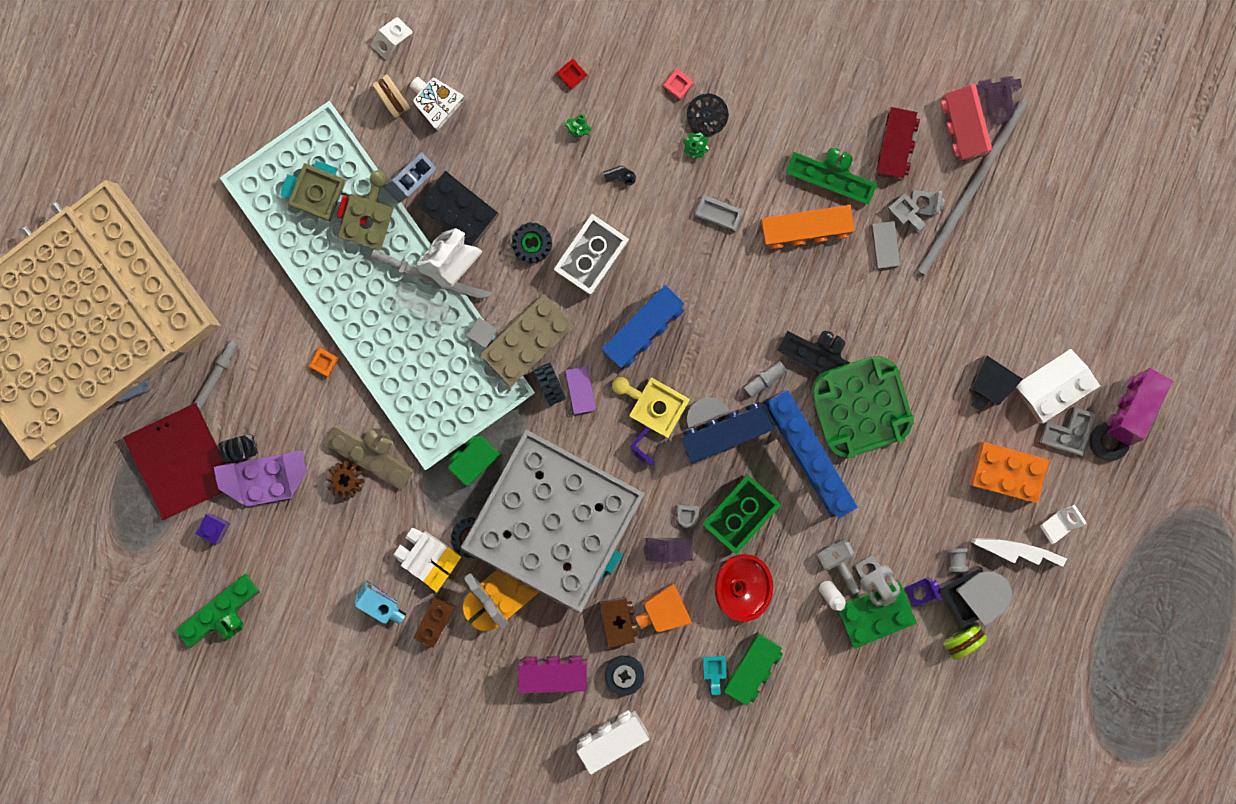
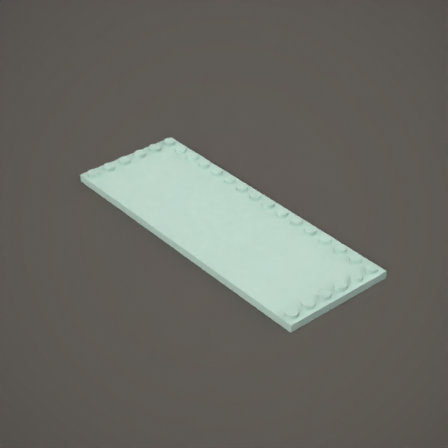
[220,101,535,470]

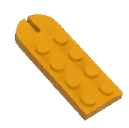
[463,563,571,631]

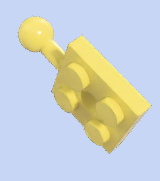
[612,377,690,438]

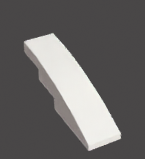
[971,538,1067,567]

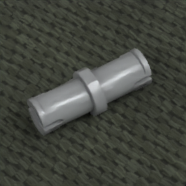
[744,361,787,398]

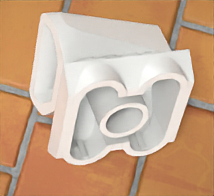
[417,228,482,289]

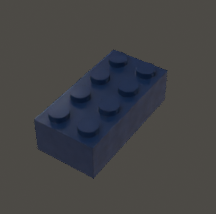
[680,402,775,463]

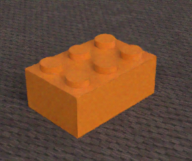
[968,442,1050,503]

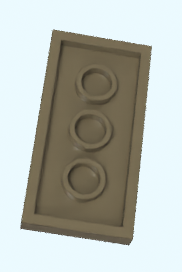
[479,294,575,388]

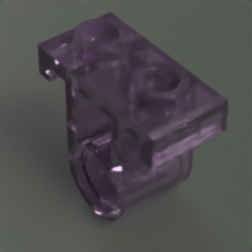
[976,76,1022,125]
[644,538,693,563]

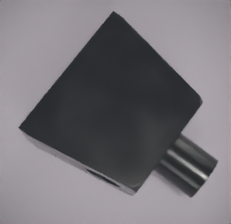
[969,355,1023,412]

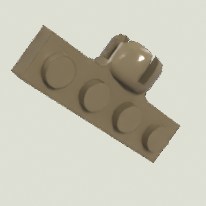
[325,425,414,490]

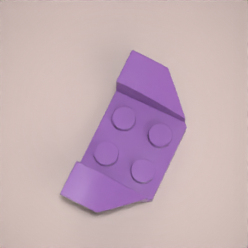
[214,450,307,506]

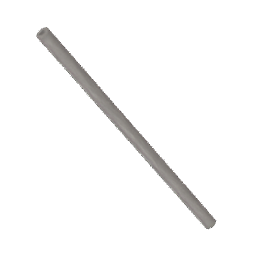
[918,99,1029,275]

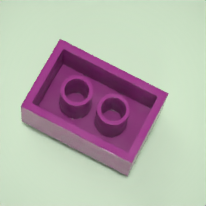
[1106,368,1173,446]
[518,655,588,693]

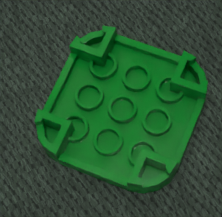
[812,355,914,458]

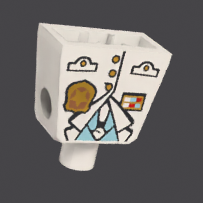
[409,77,466,131]

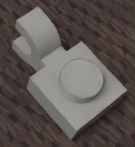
[888,193,926,233]

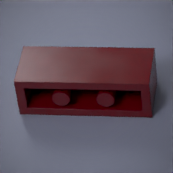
[875,107,920,180]

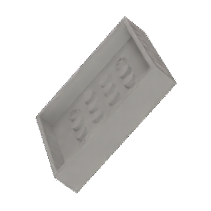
[461,429,645,614]

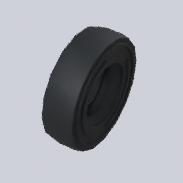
[1090,422,1130,461]

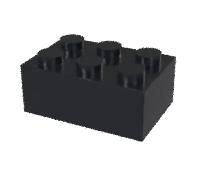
[417,171,499,246]

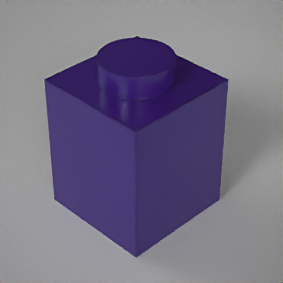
[196,513,230,545]

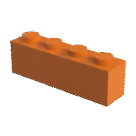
[760,205,855,249]

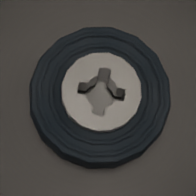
[605,655,644,696]

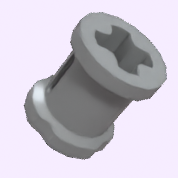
[947,548,969,572]

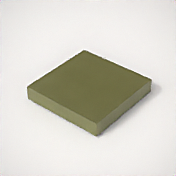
[287,163,347,222]

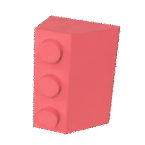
[940,84,992,162]

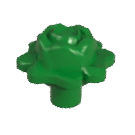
[565,114,592,137]
[683,133,709,159]

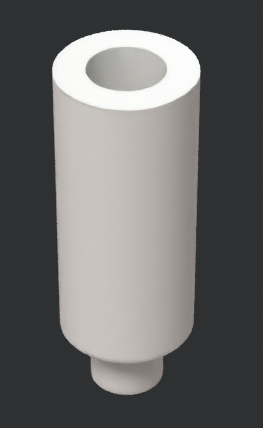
[819,581,845,611]

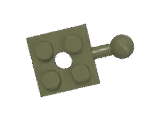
[337,170,394,251]

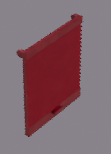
[123,403,227,521]

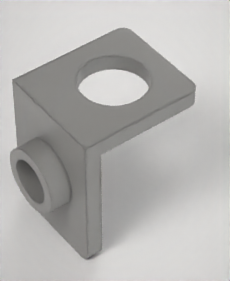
[912,190,945,216]

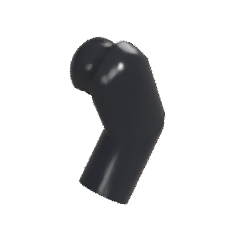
[603,165,636,186]

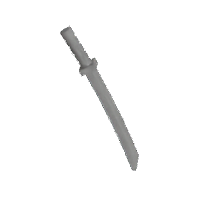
[371,249,492,298]

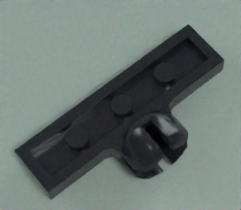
[777,330,851,373]

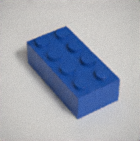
[602,284,685,368]

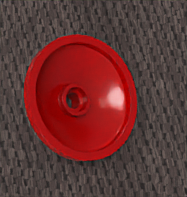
[715,554,773,622]

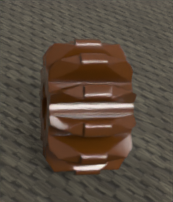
[326,461,365,499]

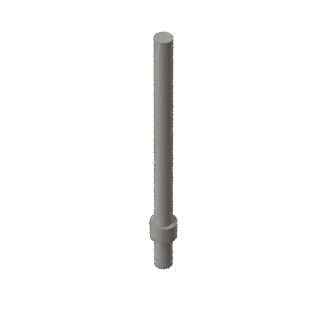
[193,340,239,409]

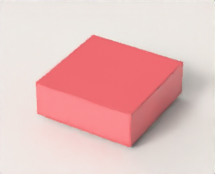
[663,68,694,100]

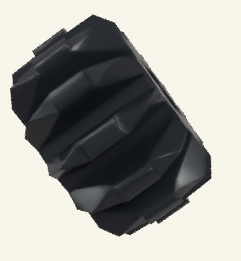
[218,434,258,463]

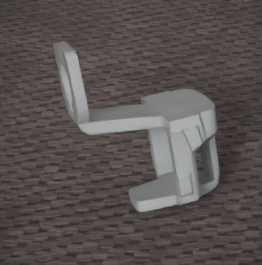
[855,556,901,607]

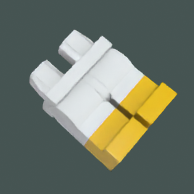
[393,527,462,592]

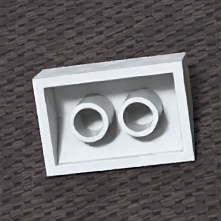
[1016,349,1100,423]

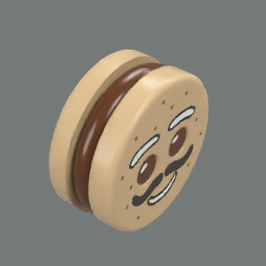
[372,74,410,118]

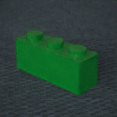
[723,632,783,706]

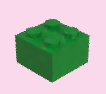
[448,435,502,486]

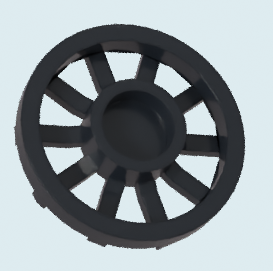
[687,93,729,136]

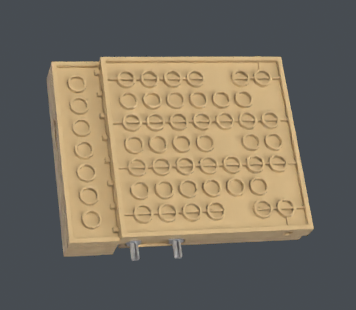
[0,180,221,460]

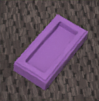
[566,366,596,414]

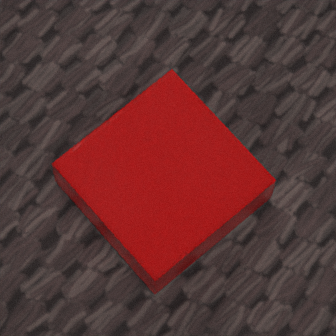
[556,58,588,91]

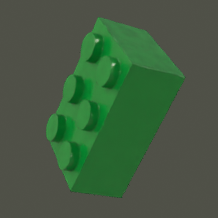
[702,474,781,554]
[837,580,917,649]

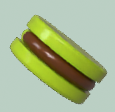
[943,622,988,660]

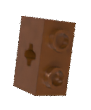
[413,596,456,648]
[600,597,638,648]

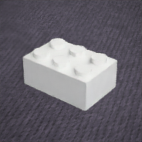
[554,214,629,296]
[577,710,649,775]

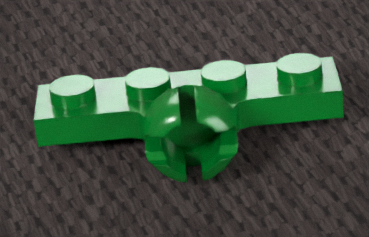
[786,148,877,205]
[176,574,260,648]

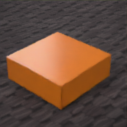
[308,347,339,378]

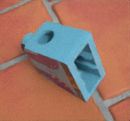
[354,580,406,624]

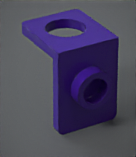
[631,427,656,466]
[905,577,941,607]

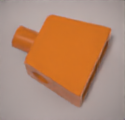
[635,582,692,633]

